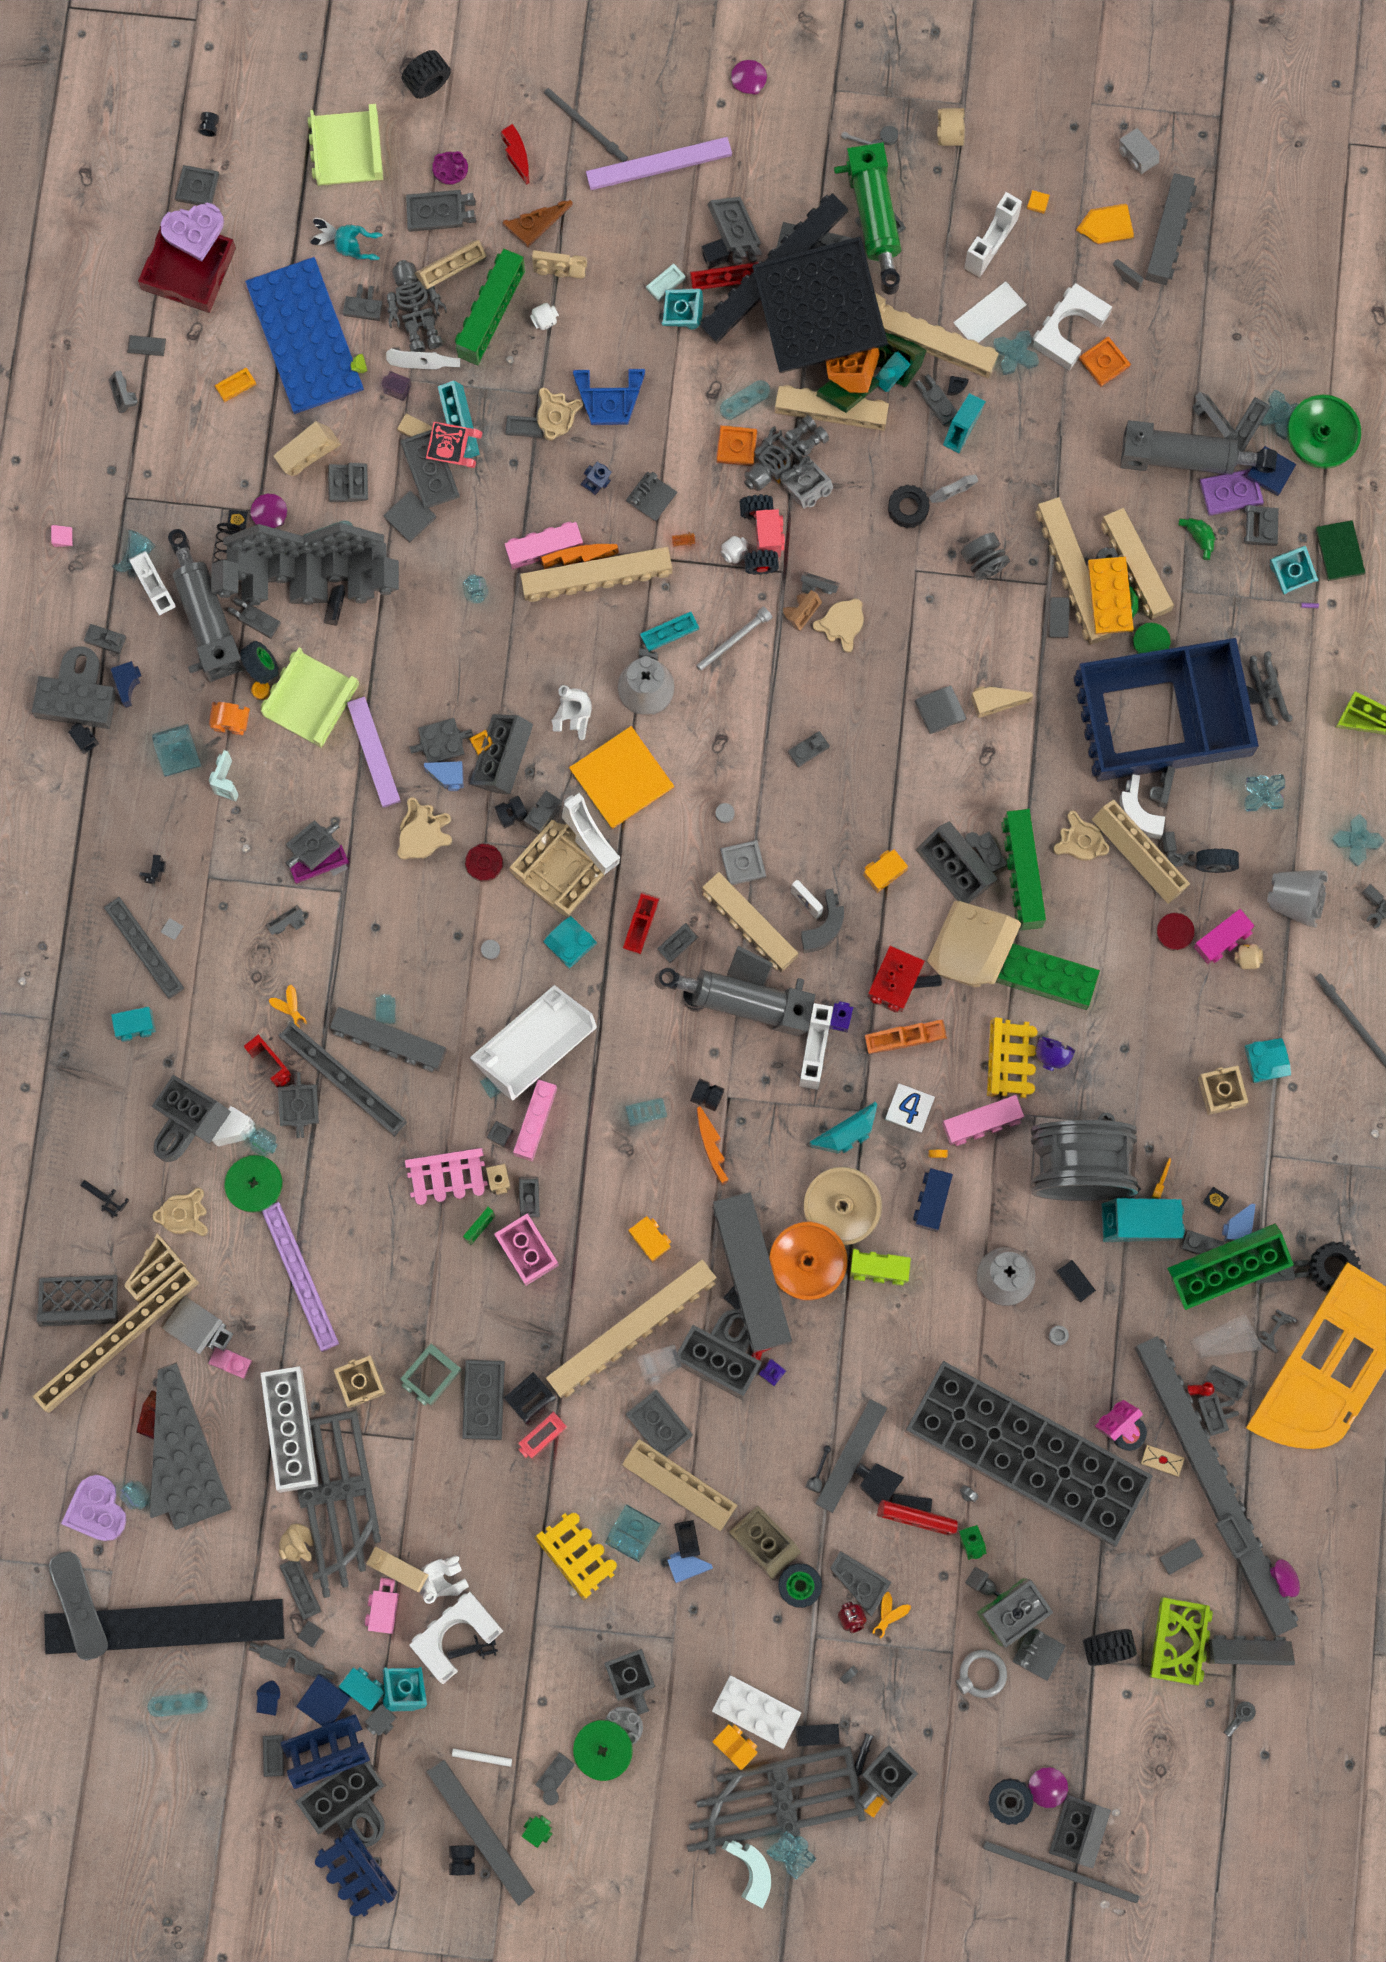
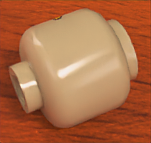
[1235,944,1263,970]

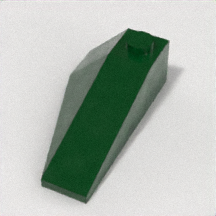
[876,332,927,388]

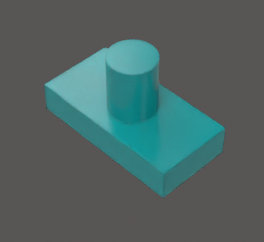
[875,352,911,392]

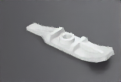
[386,348,460,369]

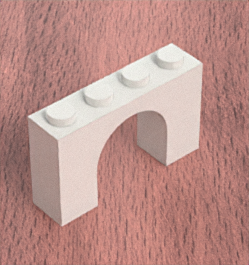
[964,192,1022,278]
[1033,283,1112,371]
[799,1003,833,1090]
[410,1592,503,1684]

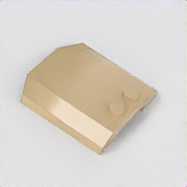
[509,820,605,917]
[927,901,1021,987]

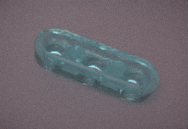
[720,380,770,420]
[148,1693,208,1717]

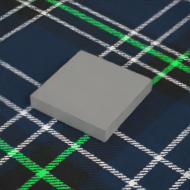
[720,840,766,885]

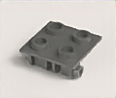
[626,472,678,521]
[1012,1628,1066,1681]

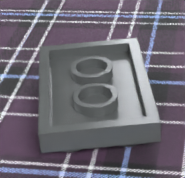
[626,1389,693,1457]

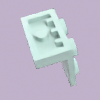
[209,750,239,801]

